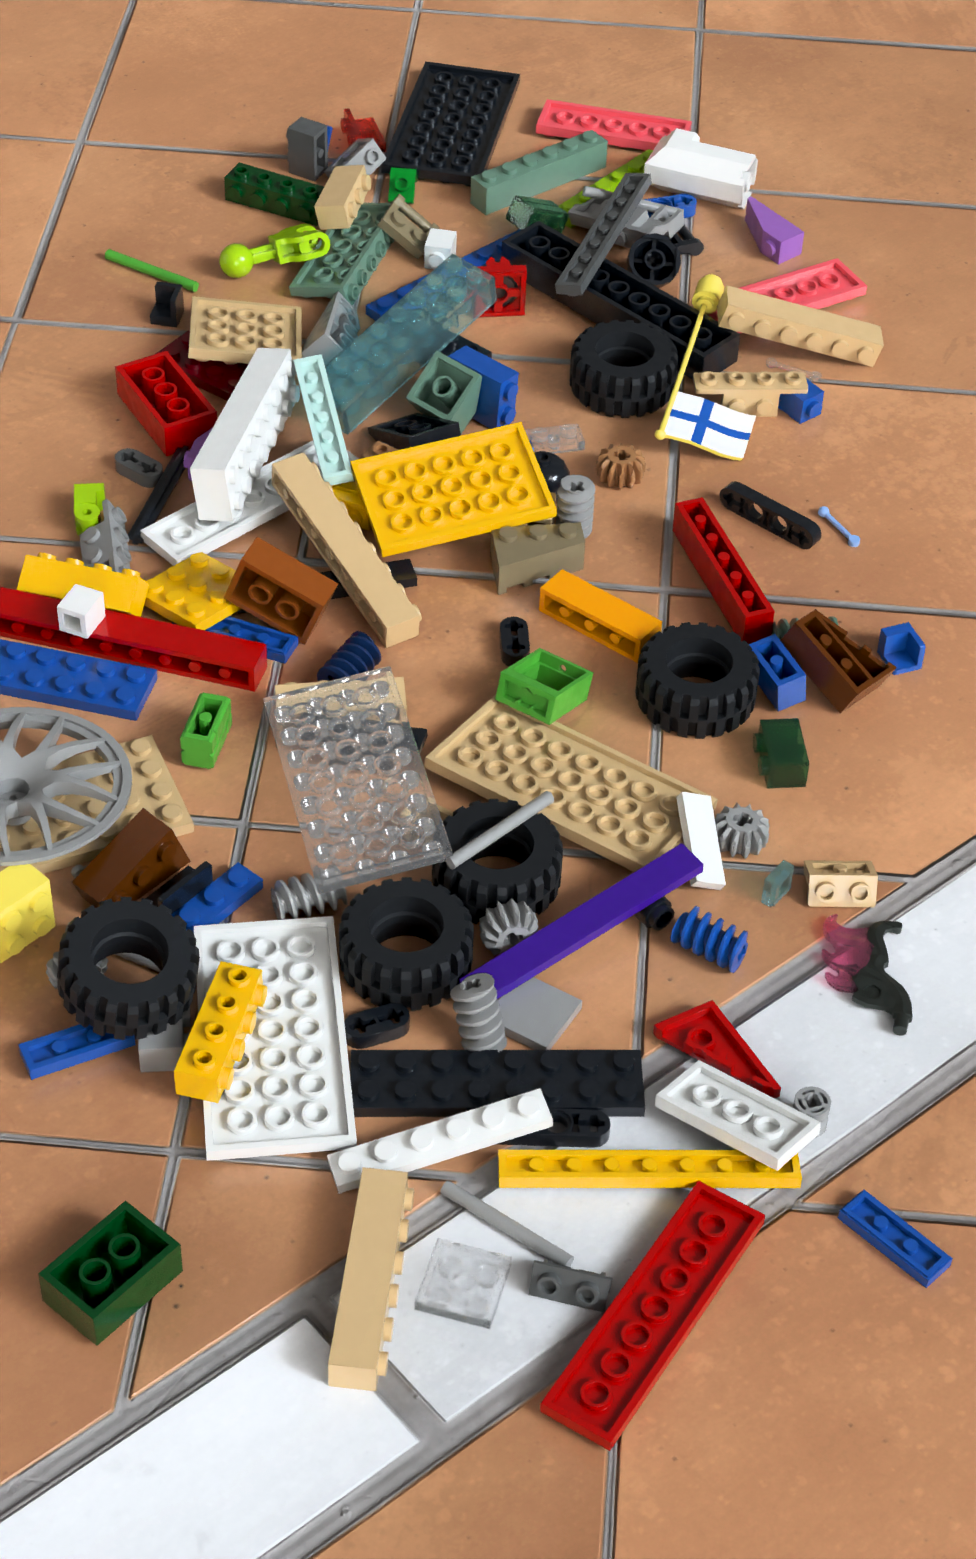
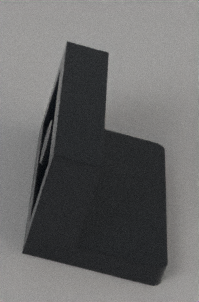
[145,861,213,914]

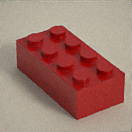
[115,351,217,456]

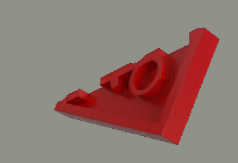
[653,1000,781,1099]

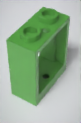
[495,648,594,725]

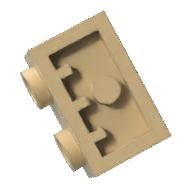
[803,860,878,907]

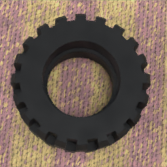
[569,320,678,418]
[635,622,760,739]
[432,799,563,924]
[339,877,474,1011]
[57,897,200,1040]

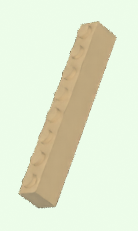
[272,452,422,648]

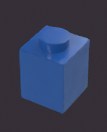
[778,378,824,424]

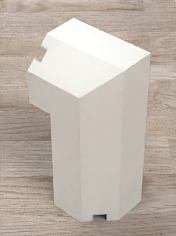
[644,128,758,209]

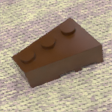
[780,609,897,713]
[72,808,191,908]

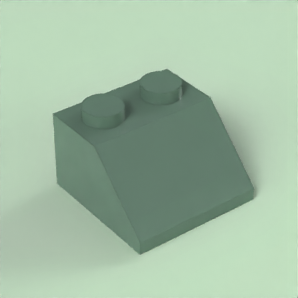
[406,350,482,434]

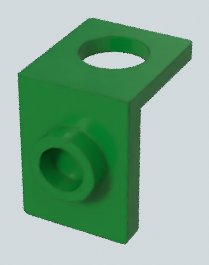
[388,167,418,204]

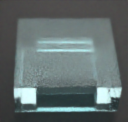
[761,860,794,908]

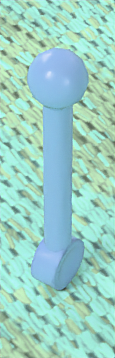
[818,506,860,547]

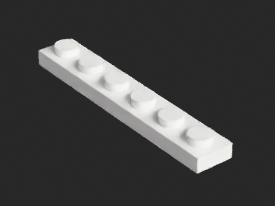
[327,1088,553,1194]

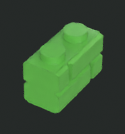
[180,692,232,769]

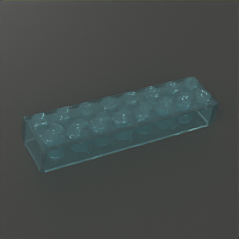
[325,253,497,435]

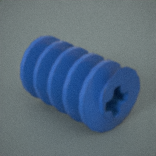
[670,906,748,973]

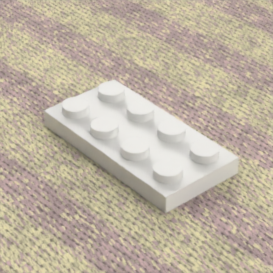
[655,1060,821,1171]

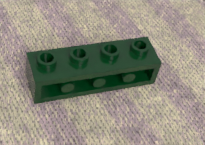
[224,162,324,226]

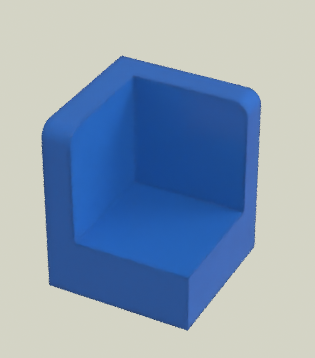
[877,622,926,675]

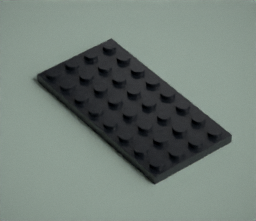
[381,61,520,187]

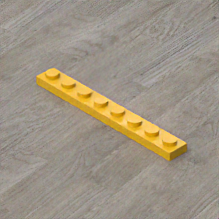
[498,1149,802,1188]

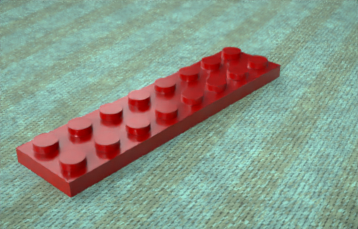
[540,1180,765,1451]

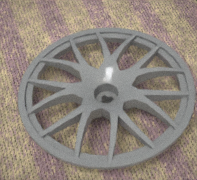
[0,707,132,866]

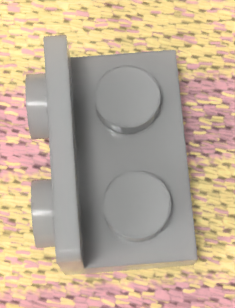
[324,138,386,178]

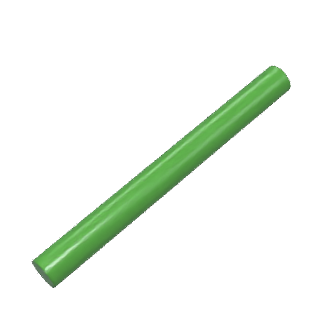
[105,249,199,292]

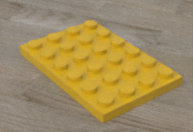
[350,422,557,557]

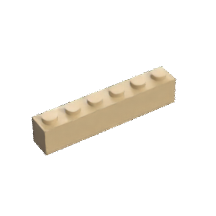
[717,285,884,367]
[328,1167,414,1391]

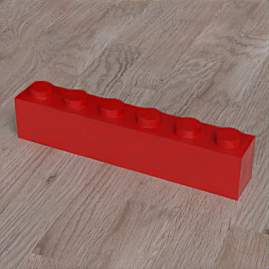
[672,497,775,644]

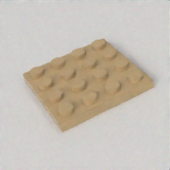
[188,296,302,364]

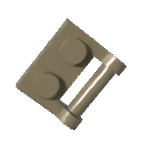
[377,194,440,259]

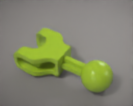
[219,224,330,278]

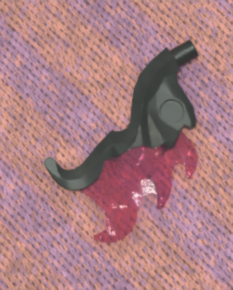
[821,914,913,1036]

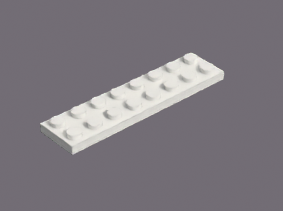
[140,441,359,566]

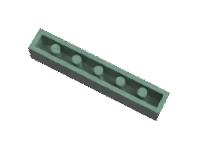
[470,130,608,215]

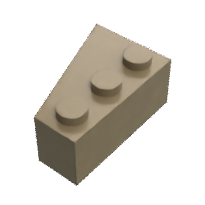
[490,522,585,595]

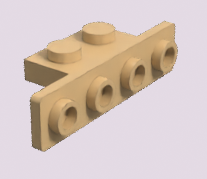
[693,371,808,417]

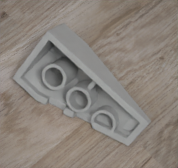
[302,291,366,376]

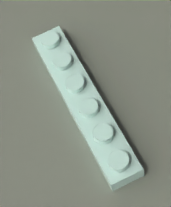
[294,354,354,486]

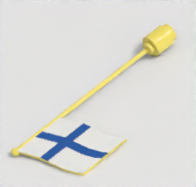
[655,274,756,461]

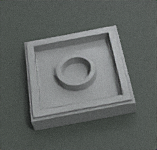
[498,977,582,1050]

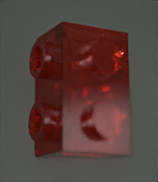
[340,108,386,152]

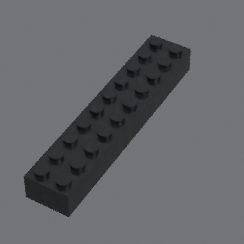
[501,221,740,379]

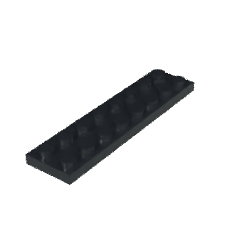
[350,1050,645,1117]

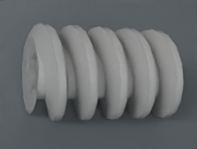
[556,475,595,538]
[271,866,347,920]
[450,973,507,1052]

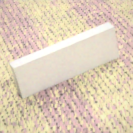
[676,792,726,890]

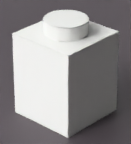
[424,228,457,270]
[57,584,106,639]

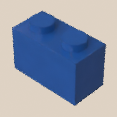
[749,634,806,711]

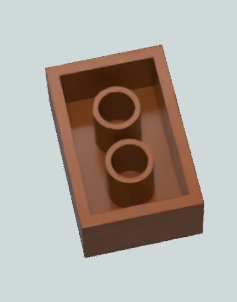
[224,537,338,645]

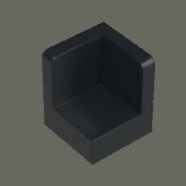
[150,282,184,328]

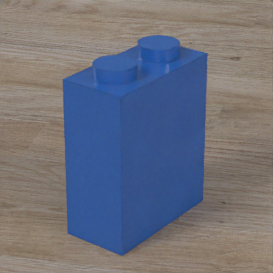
[448,346,519,429]

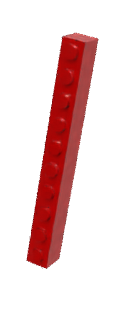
[0,587,267,692]

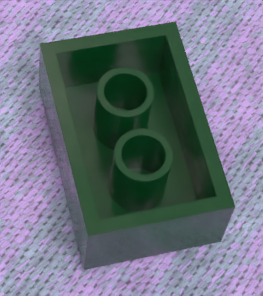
[38,1200,183,1346]

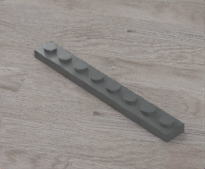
[555,173,652,296]

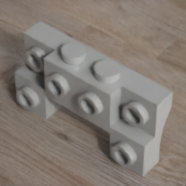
[568,189,685,248]

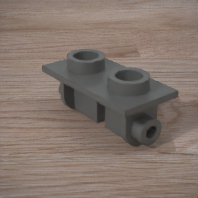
[529,1259,612,1313]

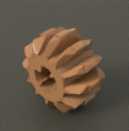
[596,443,646,490]

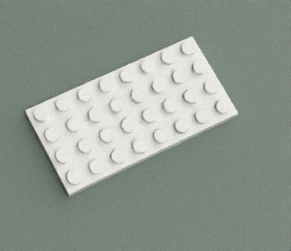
[194,916,357,1161]

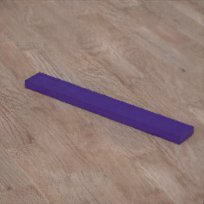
[459,843,704,999]

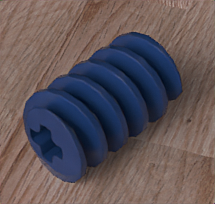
[317,631,381,681]

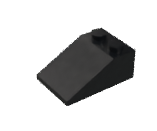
[368,413,461,450]

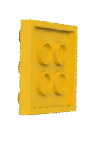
[144,552,241,630]

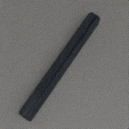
[128,445,190,545]

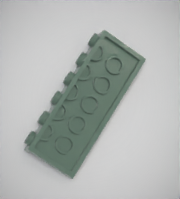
[289,203,399,305]

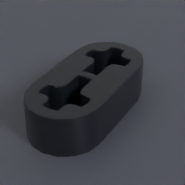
[499,617,530,666]
[344,1003,410,1049]

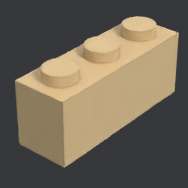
[314,165,371,230]

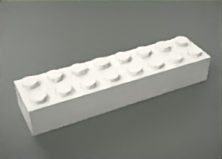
[190,348,300,522]

